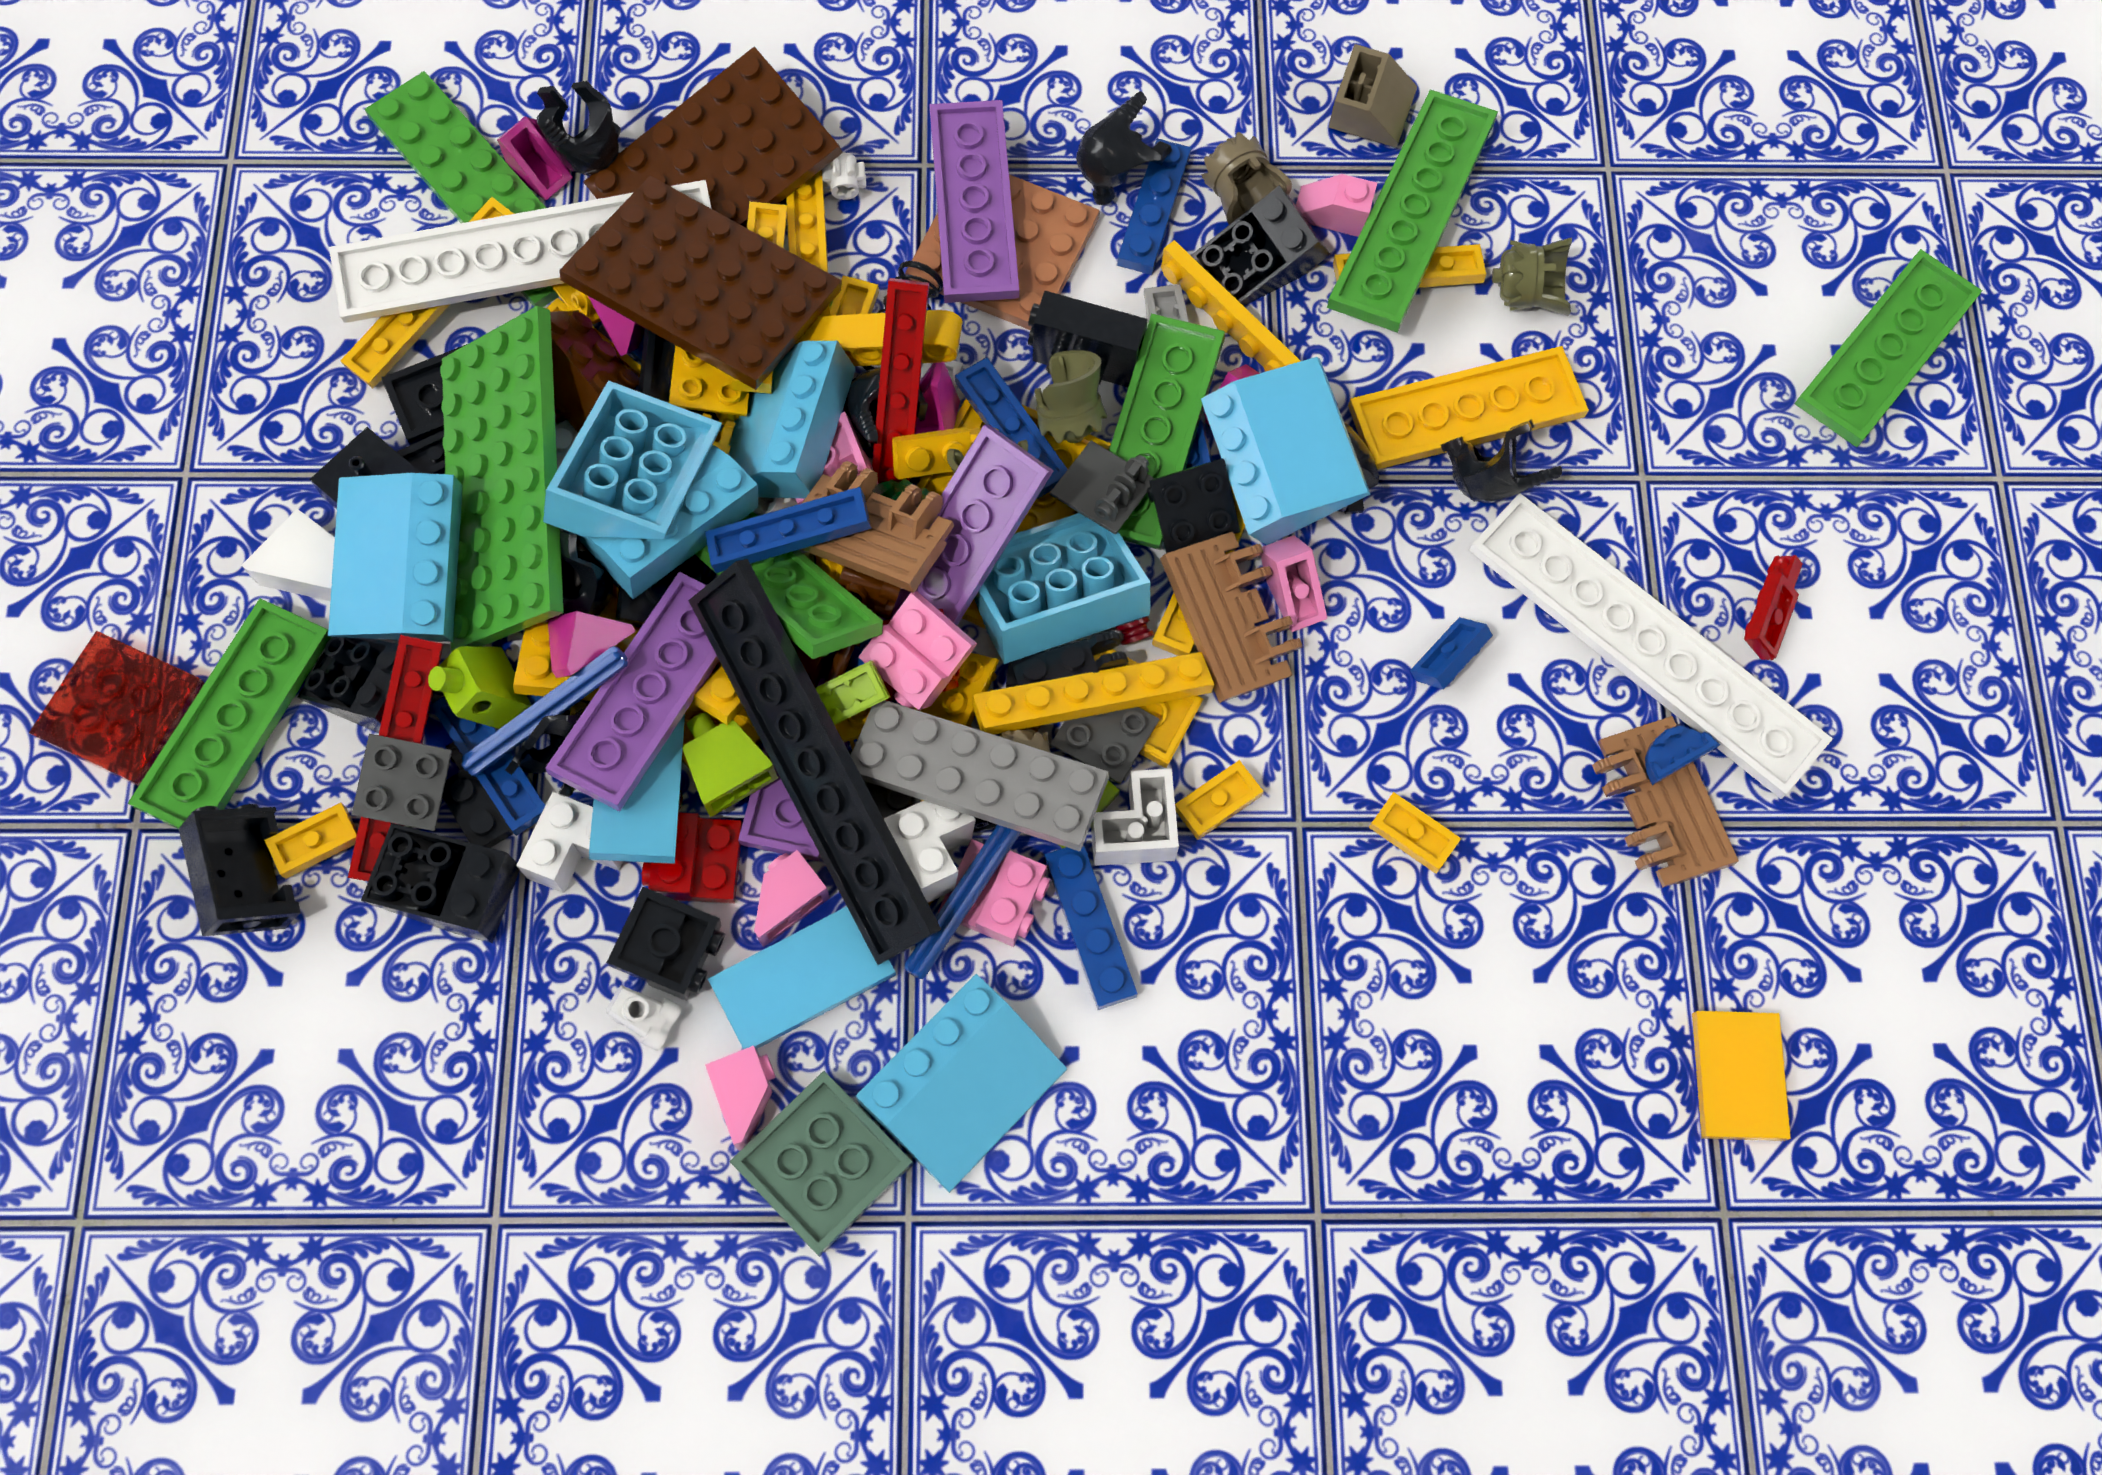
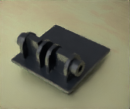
[1147,458,1240,553]

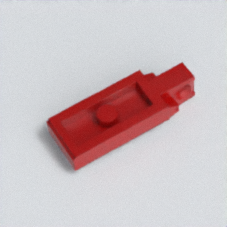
[1744,555,1803,660]

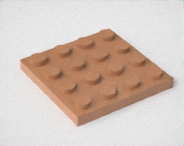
[905,174,1100,330]

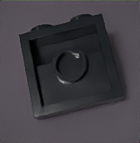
[606,887,725,1001]

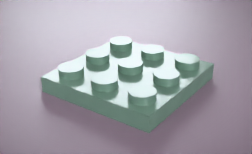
[729,1071,913,1257]

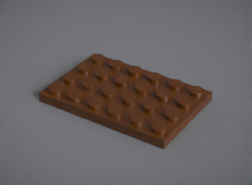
[583,46,843,228]
[559,175,842,390]

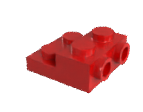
[642,812,743,904]

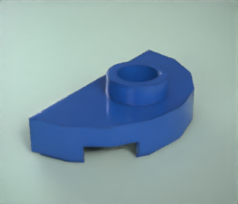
[1645,725,1720,786]

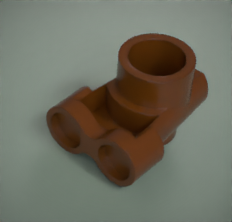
[838,566,901,620]

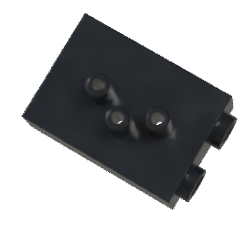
[1028,291,1148,387]
[310,427,421,509]
[179,804,301,937]

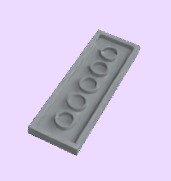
[851,700,1109,851]

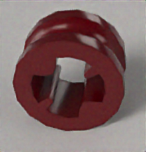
[1115,616,1154,646]

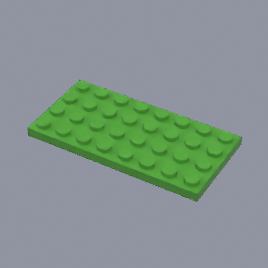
[440,306,564,652]

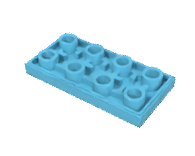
[589,714,685,864]
[708,906,896,1049]

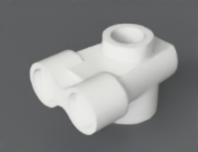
[606,985,682,1051]

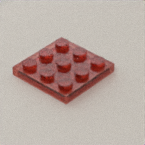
[29,631,205,786]

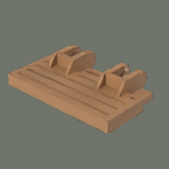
[801,461,954,593]
[1160,532,1302,703]
[1592,716,1739,888]

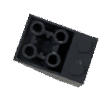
[1191,185,1331,306]
[297,637,435,733]
[361,823,520,943]

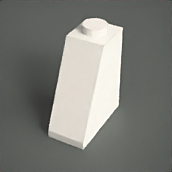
[241,509,335,601]

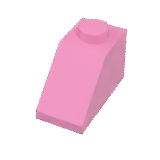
[1296,174,1377,237]
[1260,535,1327,632]
[754,850,830,947]
[705,1046,776,1151]

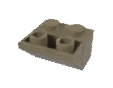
[1328,44,1417,148]

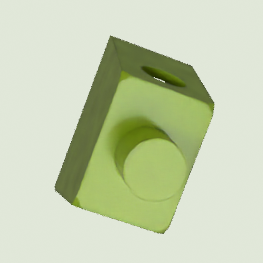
[428,646,531,729]
[682,712,778,818]

